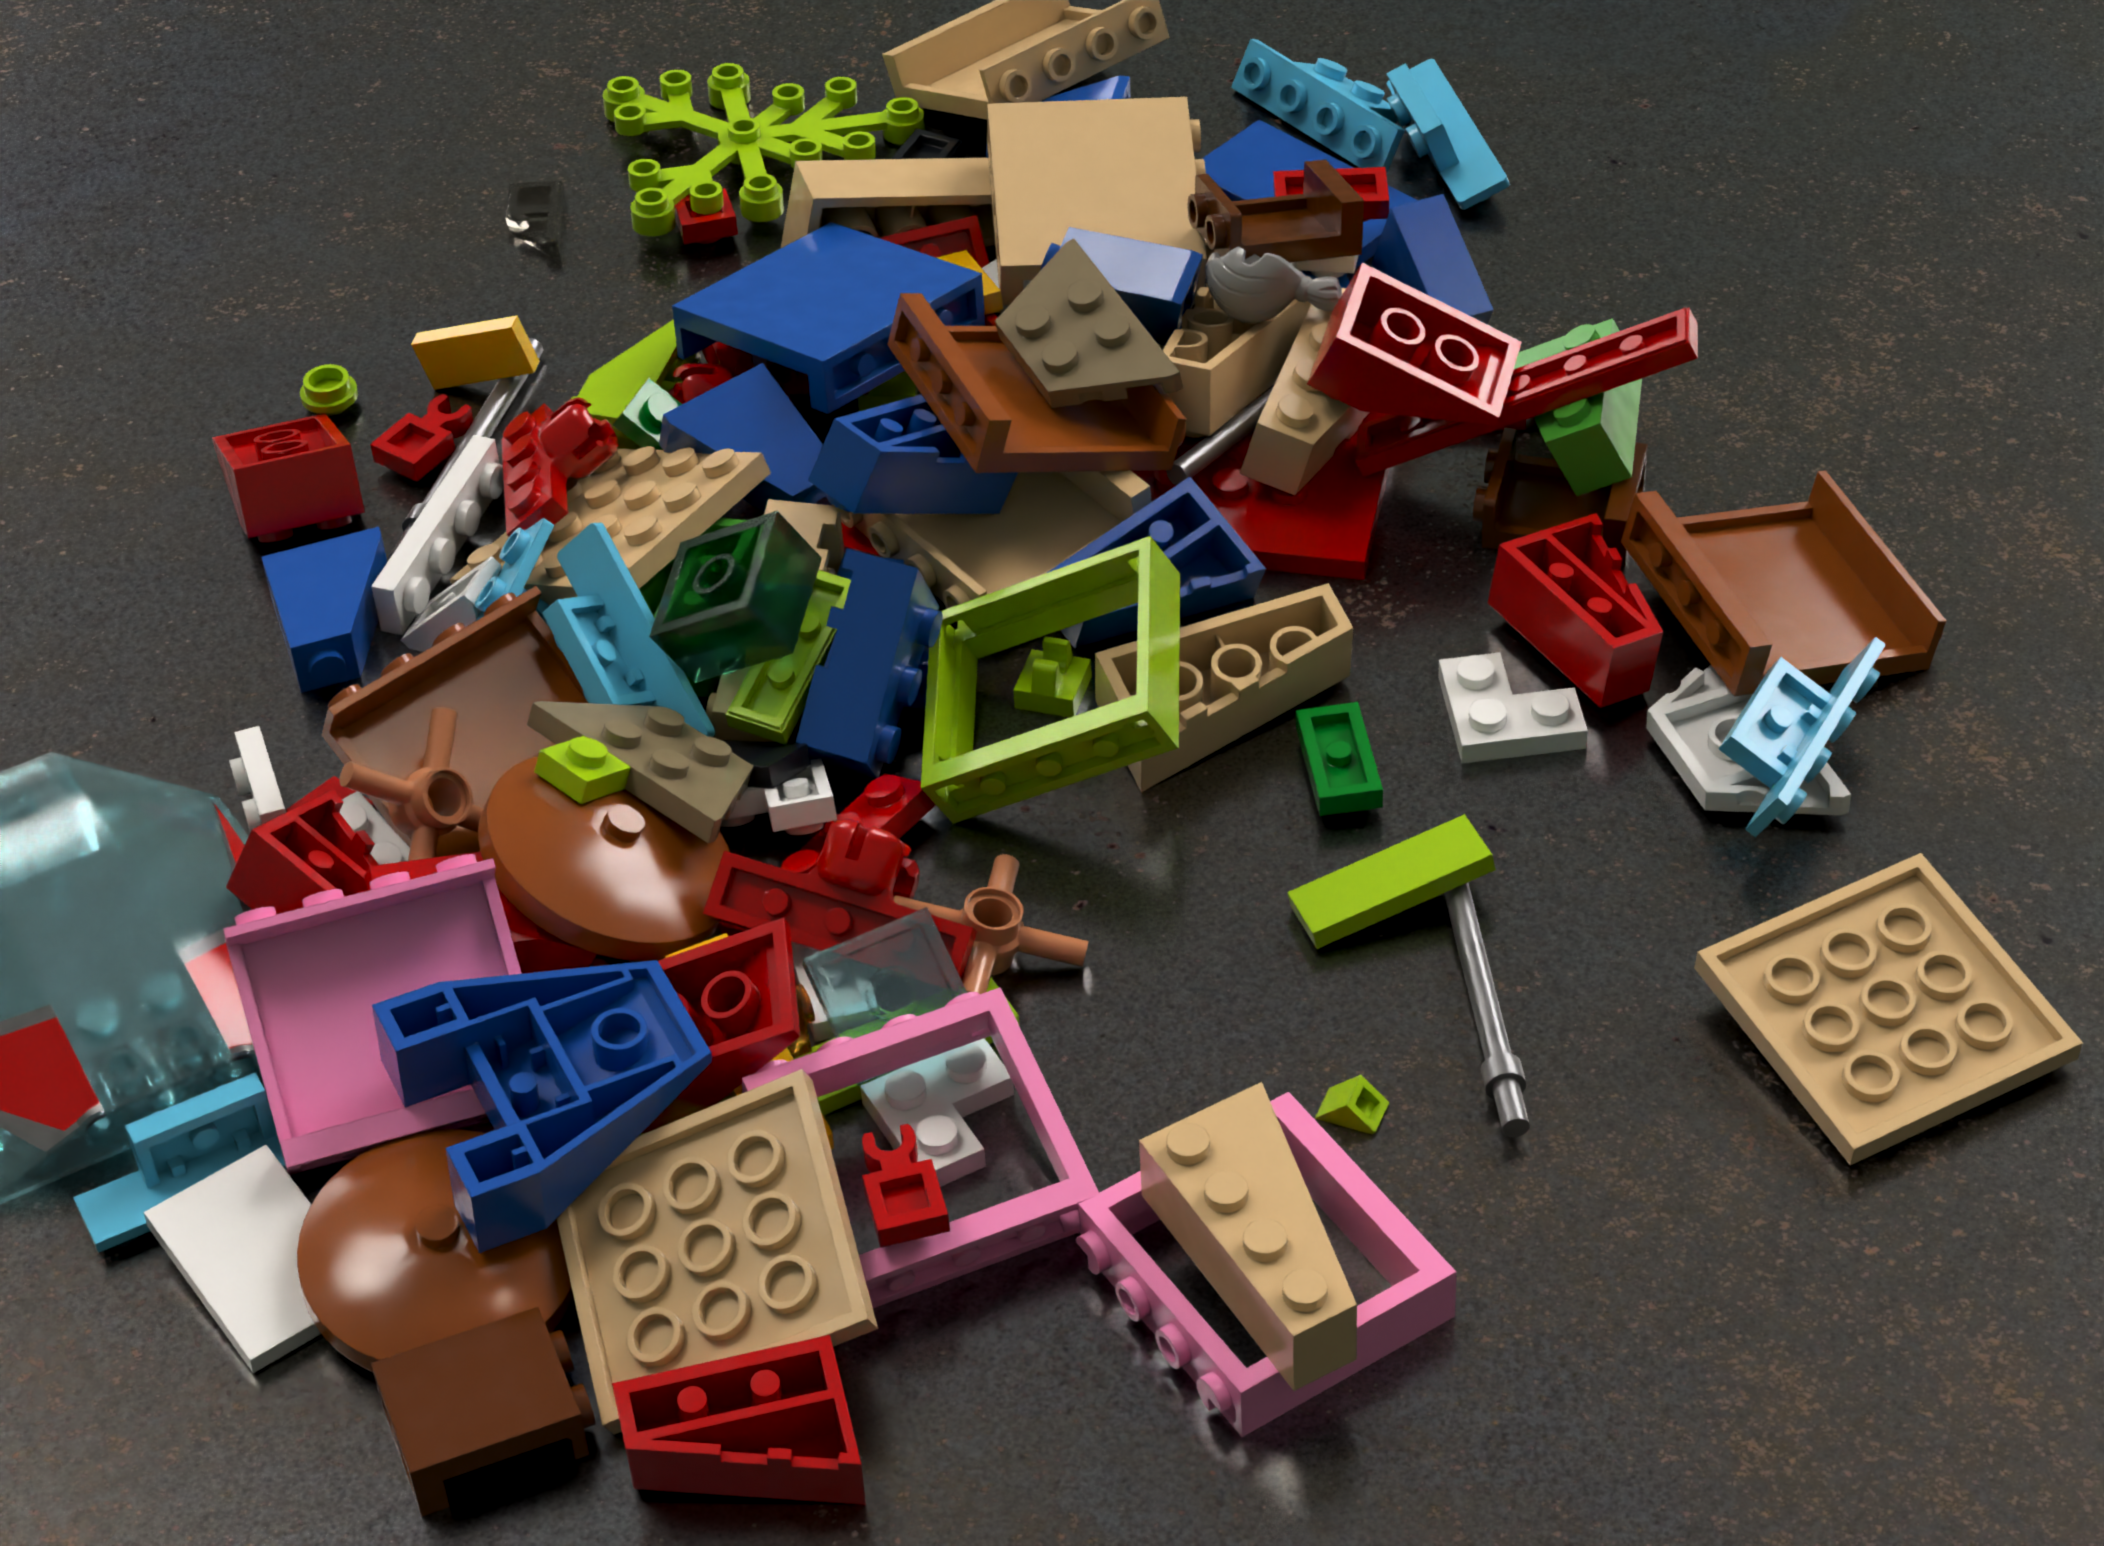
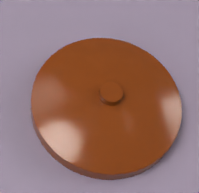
[478,756,730,961]
[297,1129,574,1372]

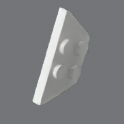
[1646,665,1851,815]

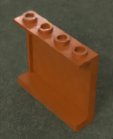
[887,293,1186,473]
[1621,470,1947,697]
[321,586,588,857]

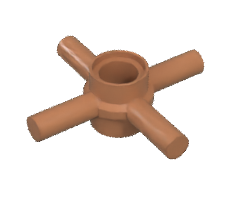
[340,707,484,861]
[894,854,1089,996]

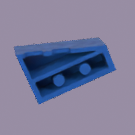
[808,394,1018,514]
[1047,477,1266,648]
[796,548,943,779]

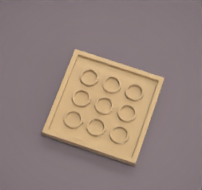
[450,446,771,605]
[1694,853,2083,1165]
[557,1069,878,1435]

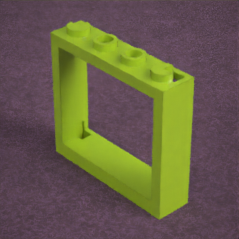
[921,536,1180,824]

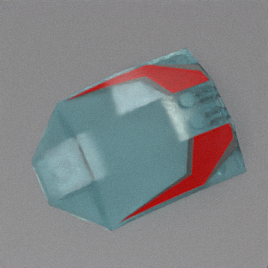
[0,752,265,1204]

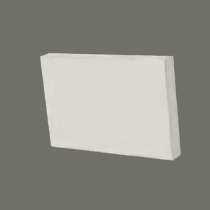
[144,1145,321,1373]

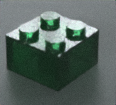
[649,511,822,683]

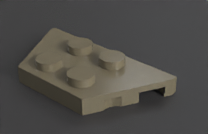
[995,238,1183,408]
[527,701,753,843]

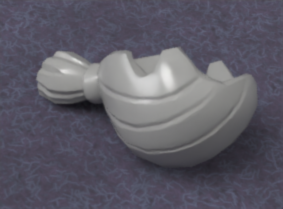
[1205,246,1342,323]

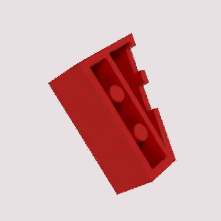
[1488,513,1663,708]
[226,789,379,914]
[612,1335,866,1505]

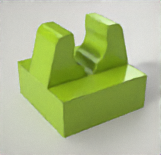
[1013,636,1092,718]

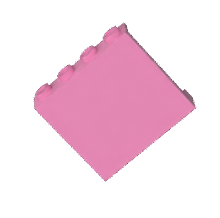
[223,854,522,1176]

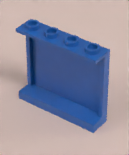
[672,222,986,414]

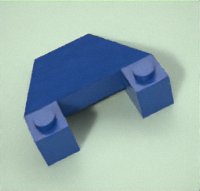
[372,960,712,1253]

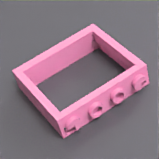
[742,987,1099,1308]
[1076,1092,1456,1437]

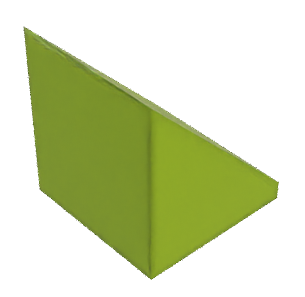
[1315,1075,1389,1134]

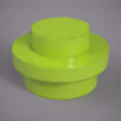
[300,364,358,416]

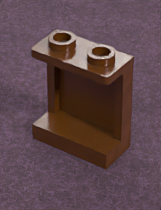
[1187,159,1364,263]
[1473,428,1648,567]
[371,1307,596,1517]

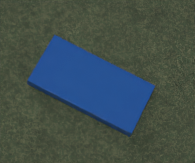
[1202,120,1418,268]

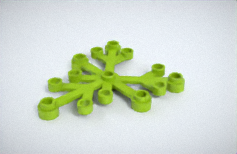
[603,63,925,236]

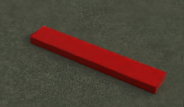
[1355,307,1698,477]

